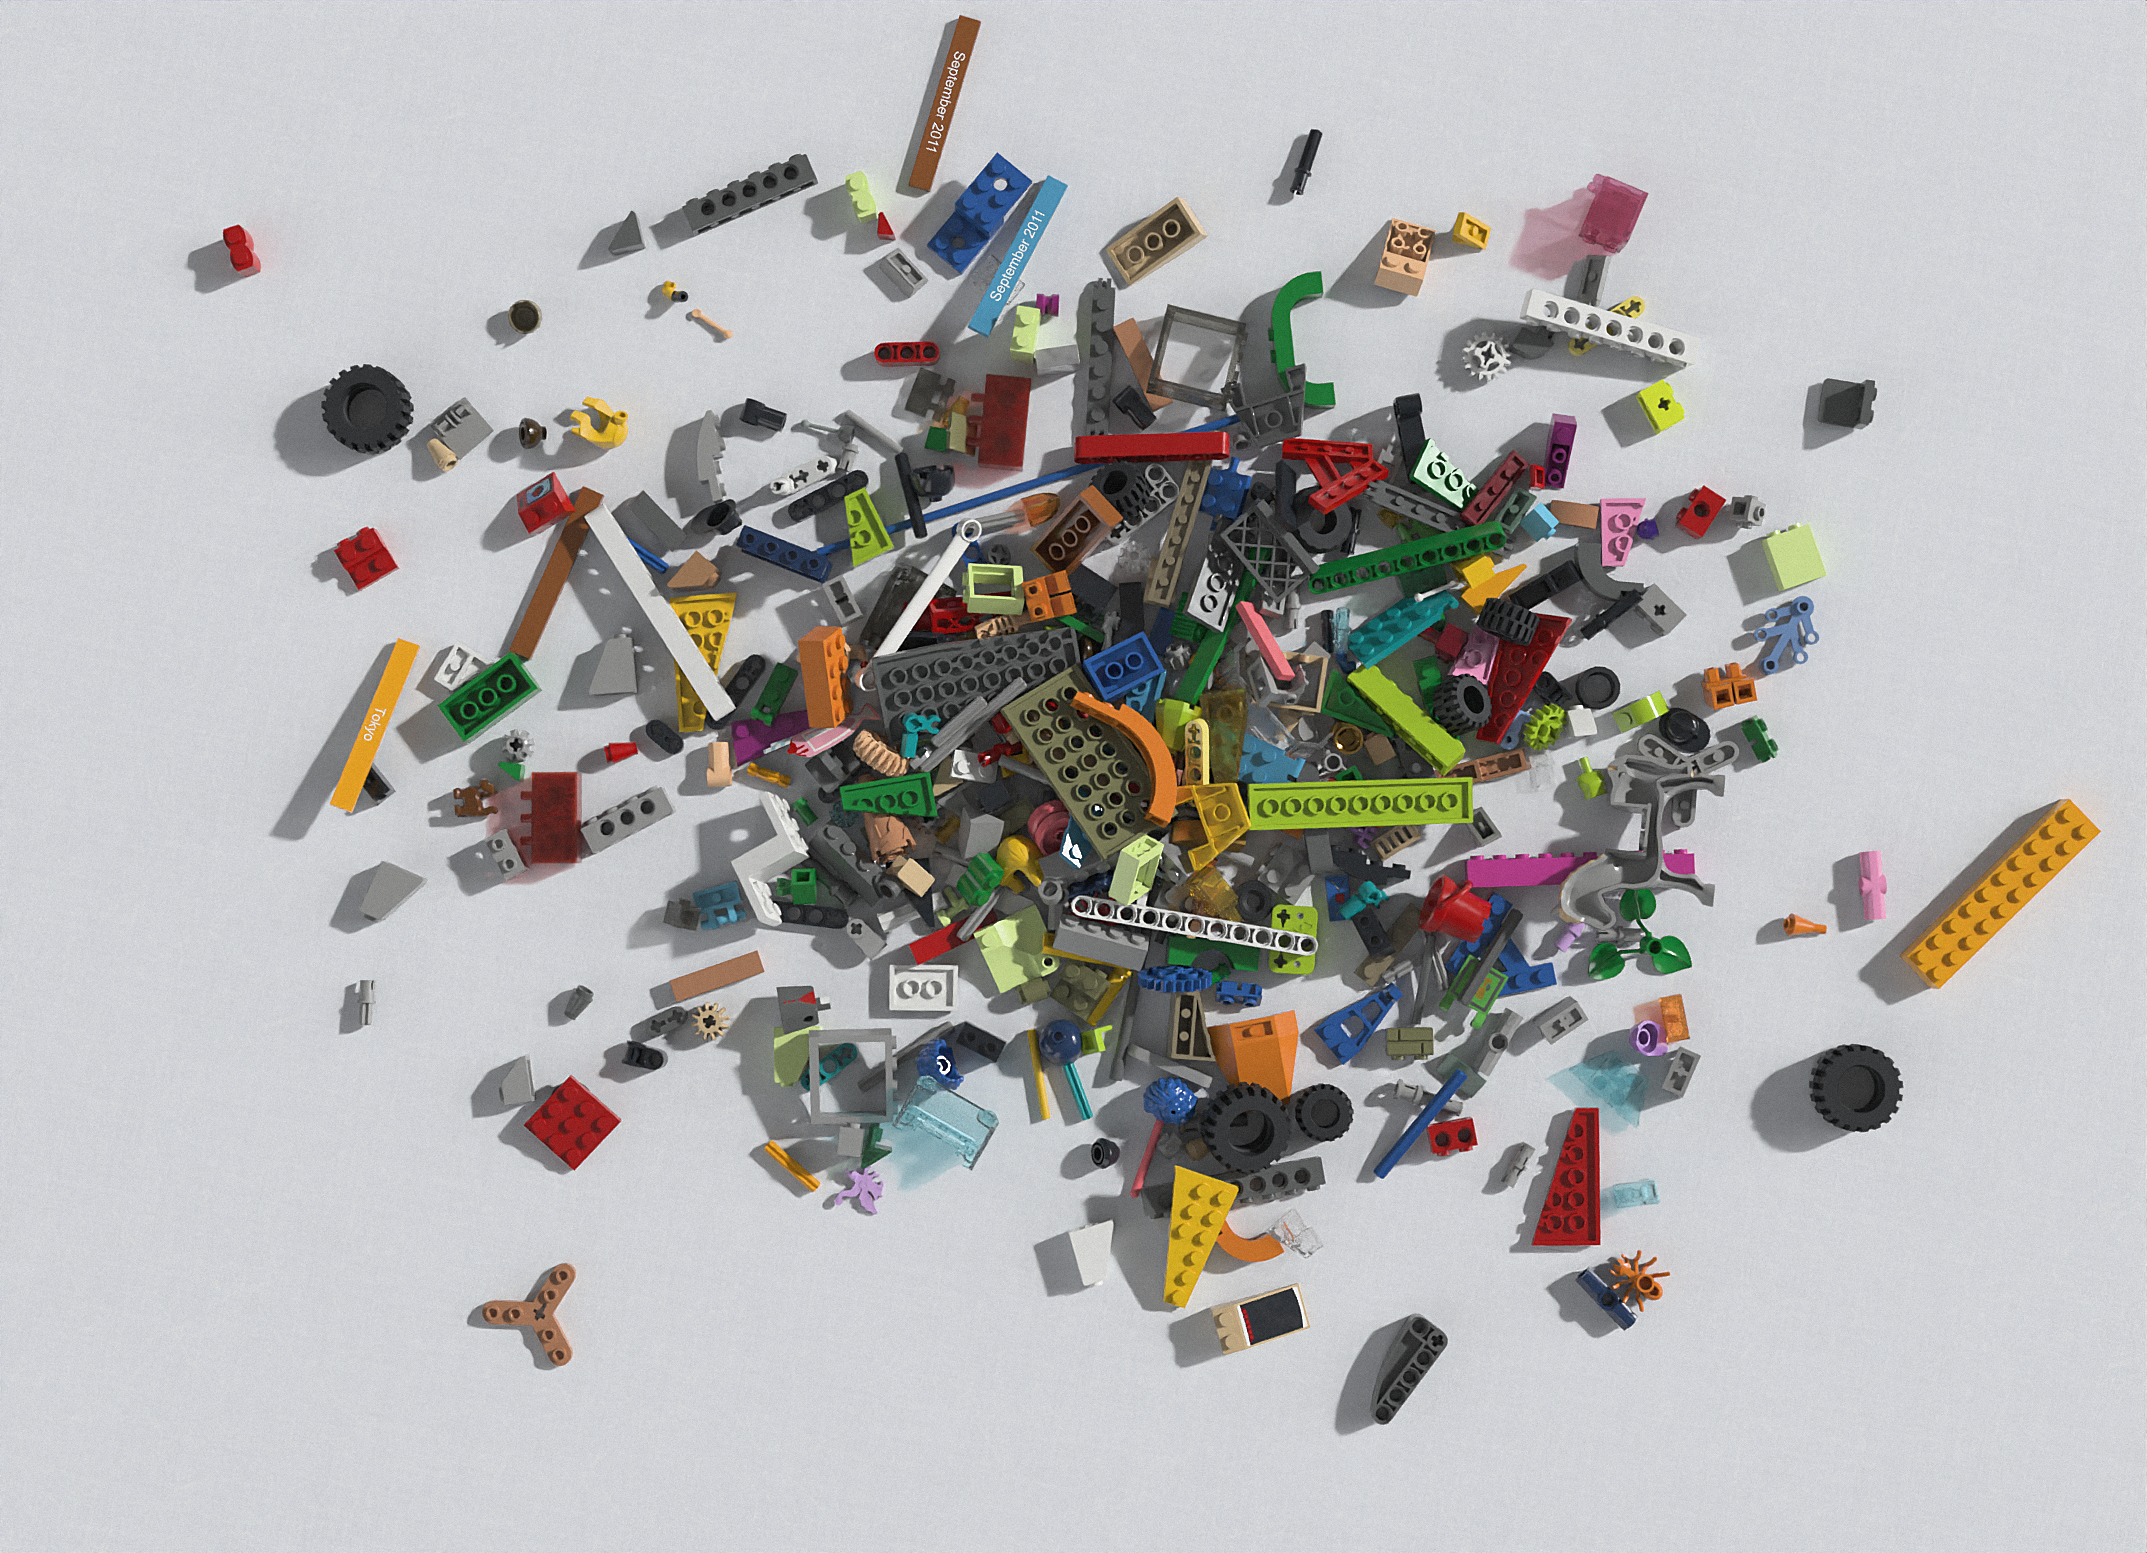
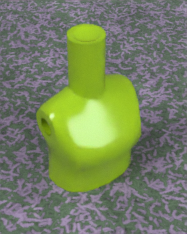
[1577,757,1608,800]

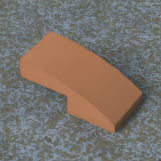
[1550,500,1600,530]

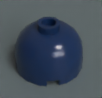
[1039,1019,1083,1066]

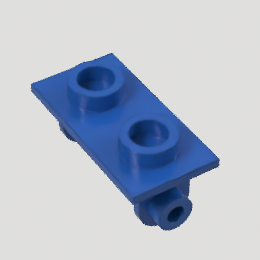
[1215,981,1262,1007]

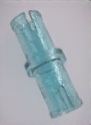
[1333,607,1351,654]

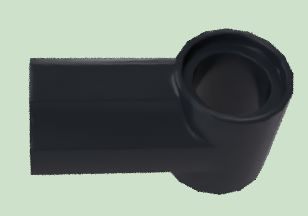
[1112,385,1157,431]
[739,398,787,432]

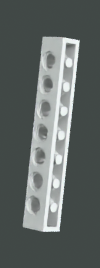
[1519,289,1701,369]

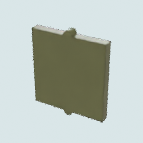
[946,411,978,457]

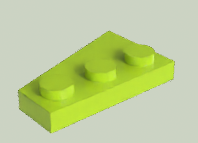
[844,487,895,568]

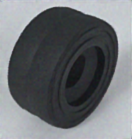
[1233,881,1274,922]

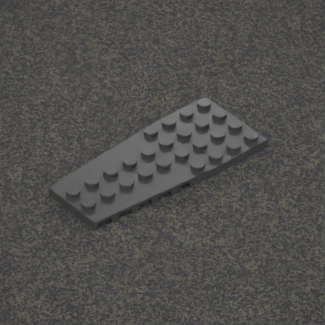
[871,627,1083,747]

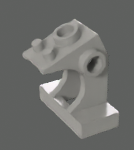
[1247,657,1309,708]

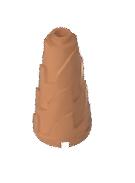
[857,774,916,864]

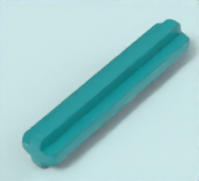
[1062,1063,1093,1120]

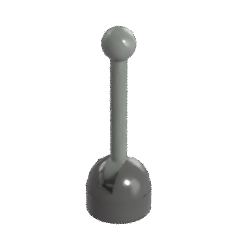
[801,420,855,443]

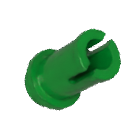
[791,797,819,827]
[1208,962,1232,988]

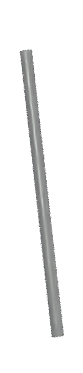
[998,754,1254,868]

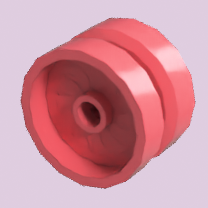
[1027,800,1070,856]

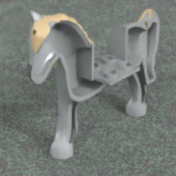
[1550,754,1725,931]

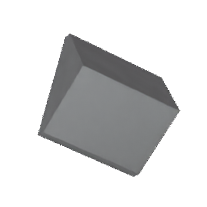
[956,804,1004,861]

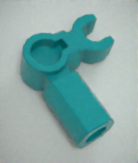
[900,713,941,758]
[1339,881,1390,921]

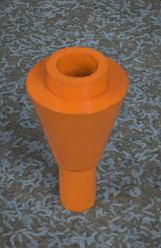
[1783,913,1827,936]

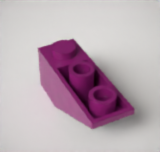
[1543,413,1577,489]

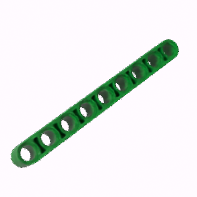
[1306,521,1506,594]

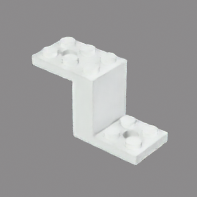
[731,791,810,927]

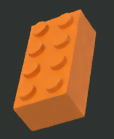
[798,626,854,728]

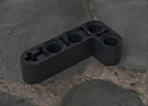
[1393,393,1426,485]

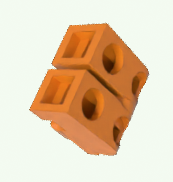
[1021,570,1077,623]
[1701,662,1757,710]

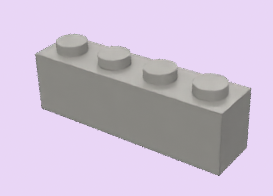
[1052,914,1149,971]

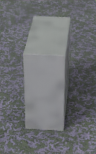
[1035,344,1080,376]

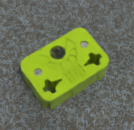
[1267,905,1318,975]

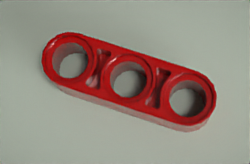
[874,341,940,367]

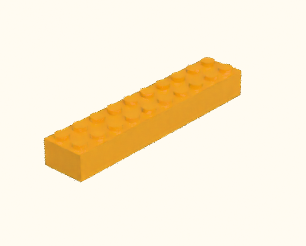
[1899,799,2101,989]

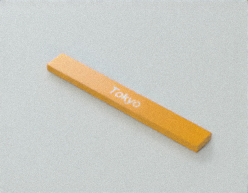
[330,638,420,813]

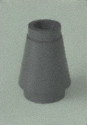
[564,985,594,1020]

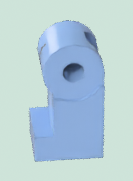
[1498,710,1531,750]

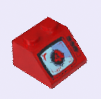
[517,472,576,534]

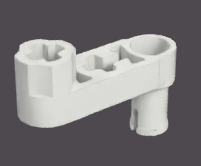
[770,456,838,496]

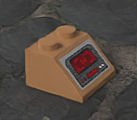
[667,550,722,593]

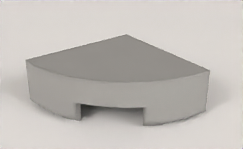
[909,742,935,770]

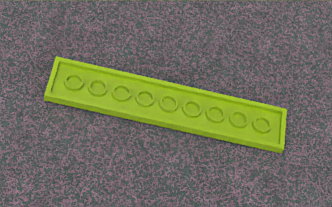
[1247,777,1473,830]

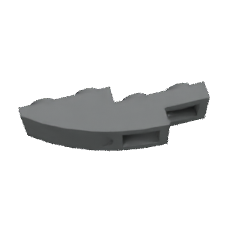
[697,410,727,504]

